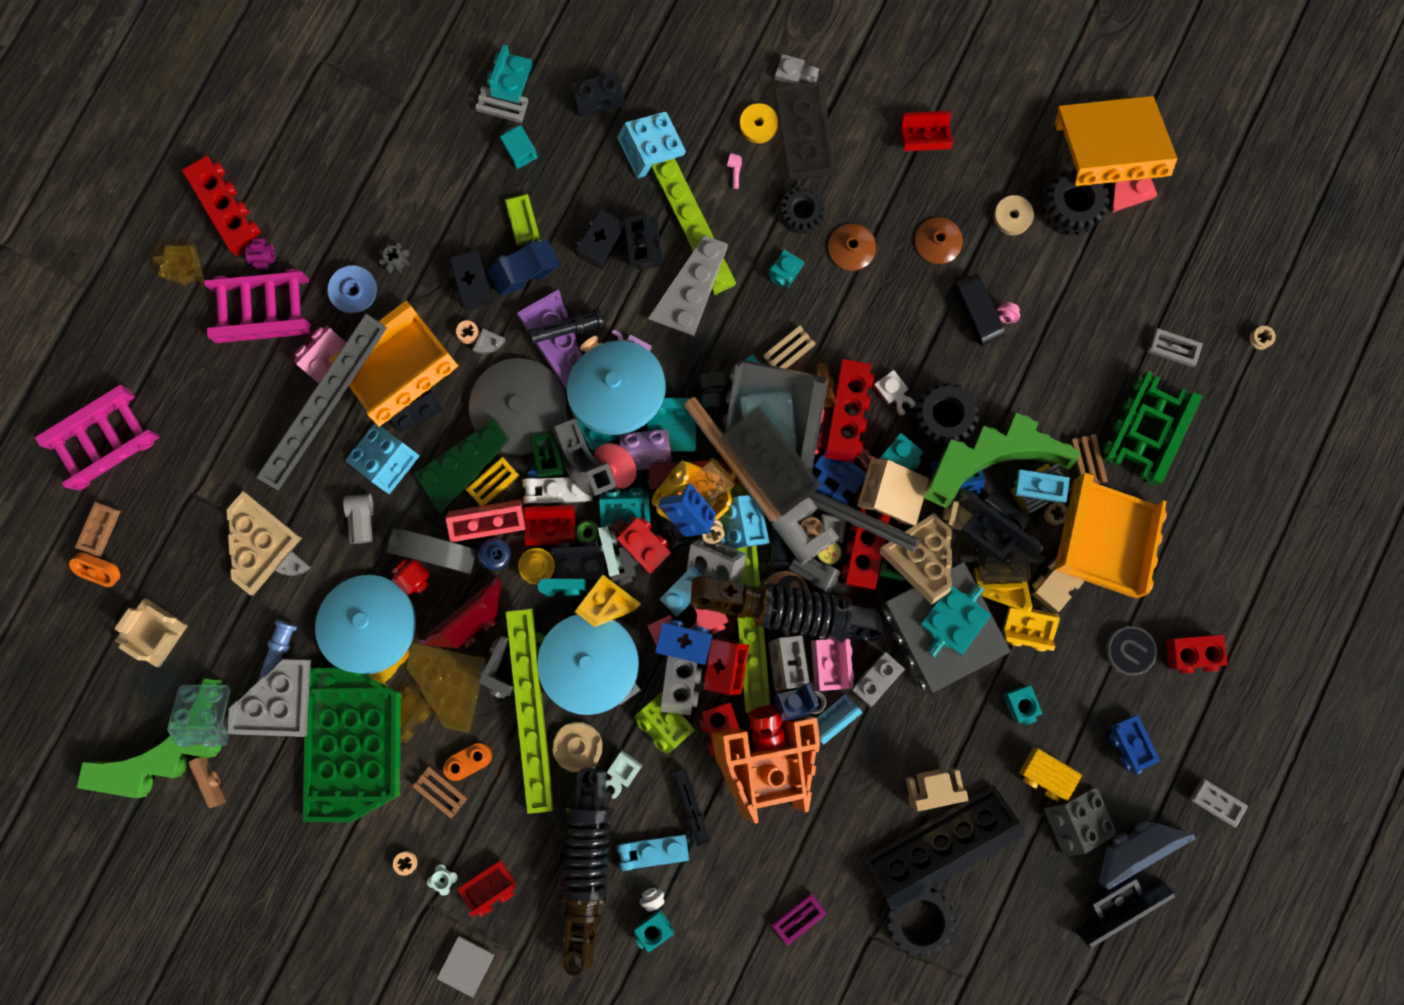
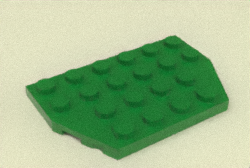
[303,668,401,822]

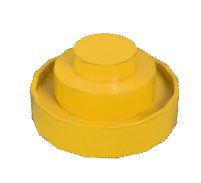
[518,548,555,585]

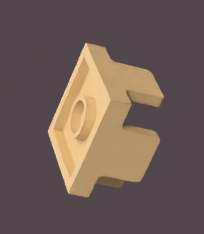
[115,598,188,667]
[906,767,969,811]

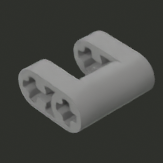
[772,498,839,565]

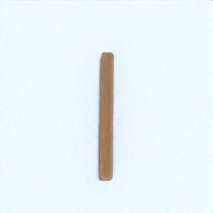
[684,397,782,522]

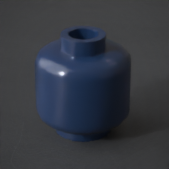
[476,538,511,570]

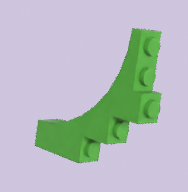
[924,412,1081,508]
[77,678,223,798]

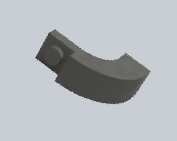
[551,418,617,496]
[387,529,476,574]

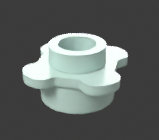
[427,864,458,896]

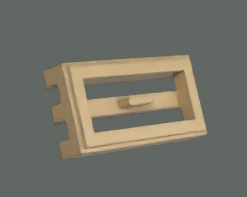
[763,326,816,369]

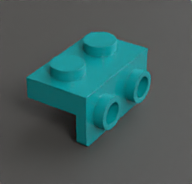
[879,433,923,471]

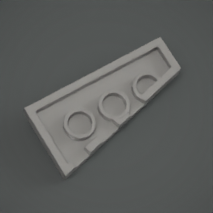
[648,236,728,336]

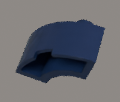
[487,239,560,296]

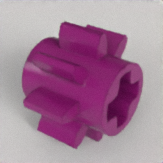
[245,238,275,269]

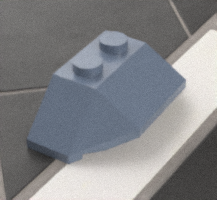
[1099,821,1196,890]

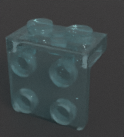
[167,685,230,747]

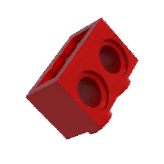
[1166,635,1228,674]
[699,702,739,757]

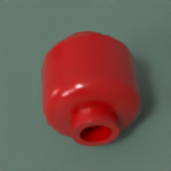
[391,558,429,595]

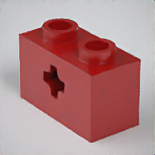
[704,639,750,695]

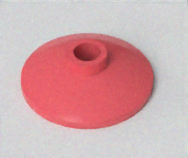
[593,443,636,489]

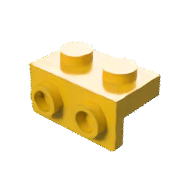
[1002,606,1060,651]

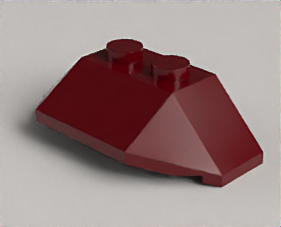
[419,577,503,649]

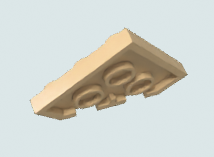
[227,491,302,596]
[880,513,952,604]

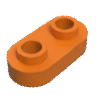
[69,553,120,587]
[443,743,492,781]

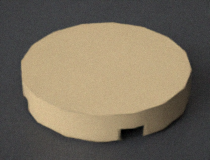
[552,722,603,772]

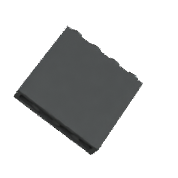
[721,360,829,479]
[881,562,1011,693]

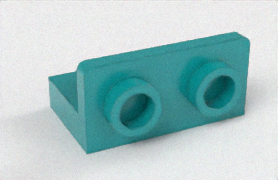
[487,44,532,103]
[599,487,650,527]

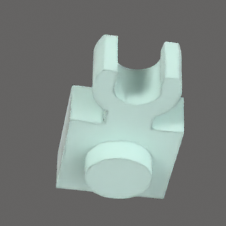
[606,750,643,799]

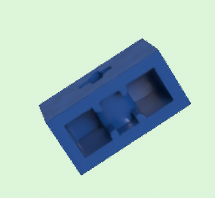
[656,619,712,665]

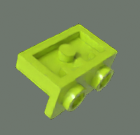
[634,692,695,754]

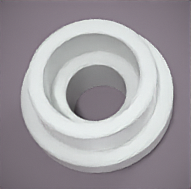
[640,888,665,911]

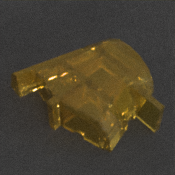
[153,244,205,287]

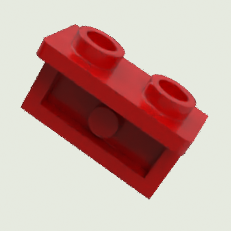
[901,111,953,151]
[524,504,576,546]
[615,516,671,574]
[457,859,518,918]

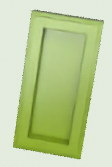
[505,194,541,247]

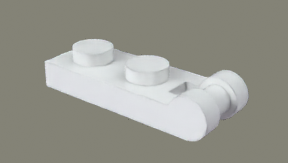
[523,477,593,505]

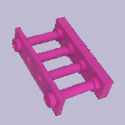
[204,269,312,343]
[35,385,160,490]

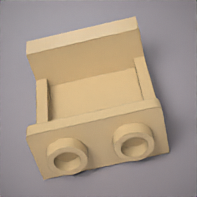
[857,459,929,526]

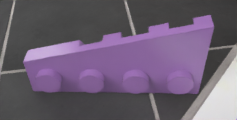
[517,289,582,391]

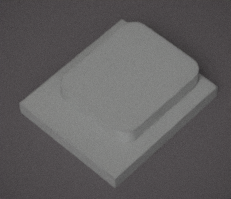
[437,935,495,998]

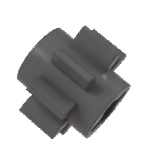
[379,242,410,273]

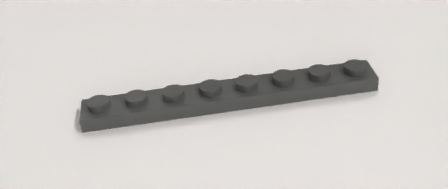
[256,313,387,491]

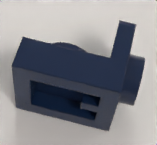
[774,683,818,721]

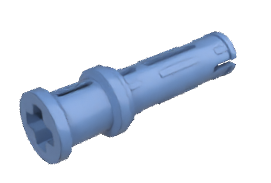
[257,620,297,682]

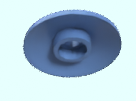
[328,265,377,313]

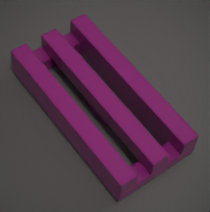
[771,892,827,946]

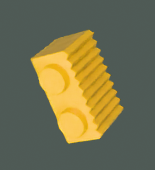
[1019,747,1082,802]

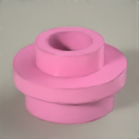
[996,302,1020,324]

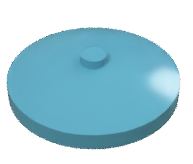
[567,341,666,435]
[315,575,416,675]
[537,615,639,715]

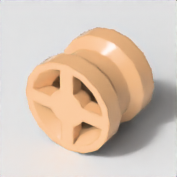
[800,517,824,540]

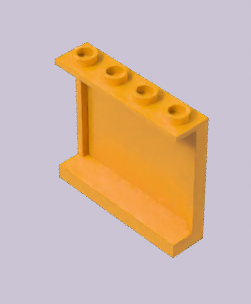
[1055,96,1177,186]
[328,300,458,427]
[1055,473,1167,599]

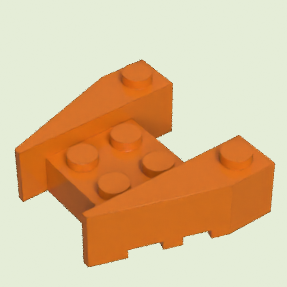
[712,715,820,823]

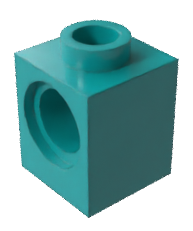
[500,125,538,169]
[1003,685,1043,726]
[633,909,674,953]

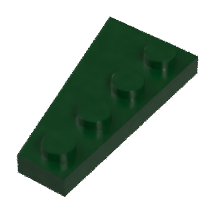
[415,419,510,515]

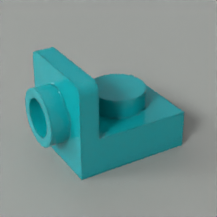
[768,249,804,288]

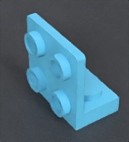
[617,112,686,179]
[346,423,420,494]
[711,495,769,549]

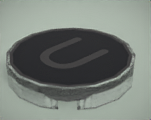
[1105,626,1157,675]

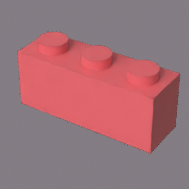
[446,499,525,542]

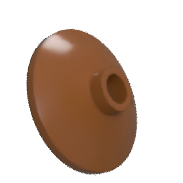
[915,217,963,264]
[828,224,876,271]

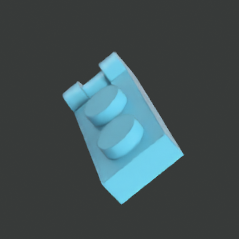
[616,834,689,871]

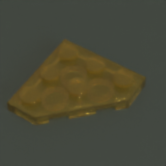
[407,643,487,733]

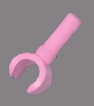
[727,153,742,189]

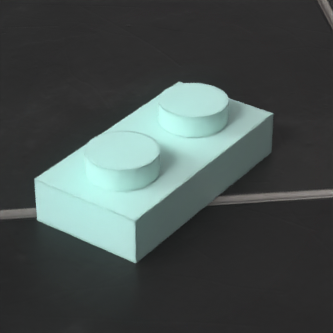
[598,526,624,577]

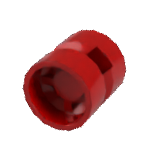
[748,705,786,751]

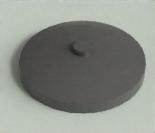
[469,358,567,456]

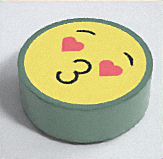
[817,542,842,565]

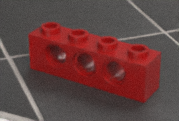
[182,155,261,257]
[824,359,874,463]
[841,492,890,591]

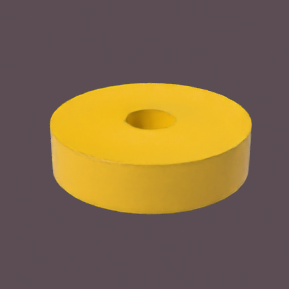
[740,103,778,143]

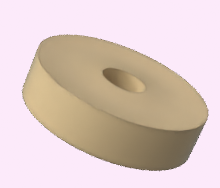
[994,195,1034,235]

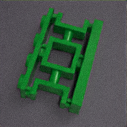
[1102,371,1203,486]

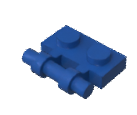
[804,452,867,505]

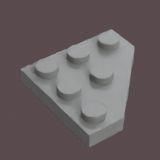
[228,659,311,737]

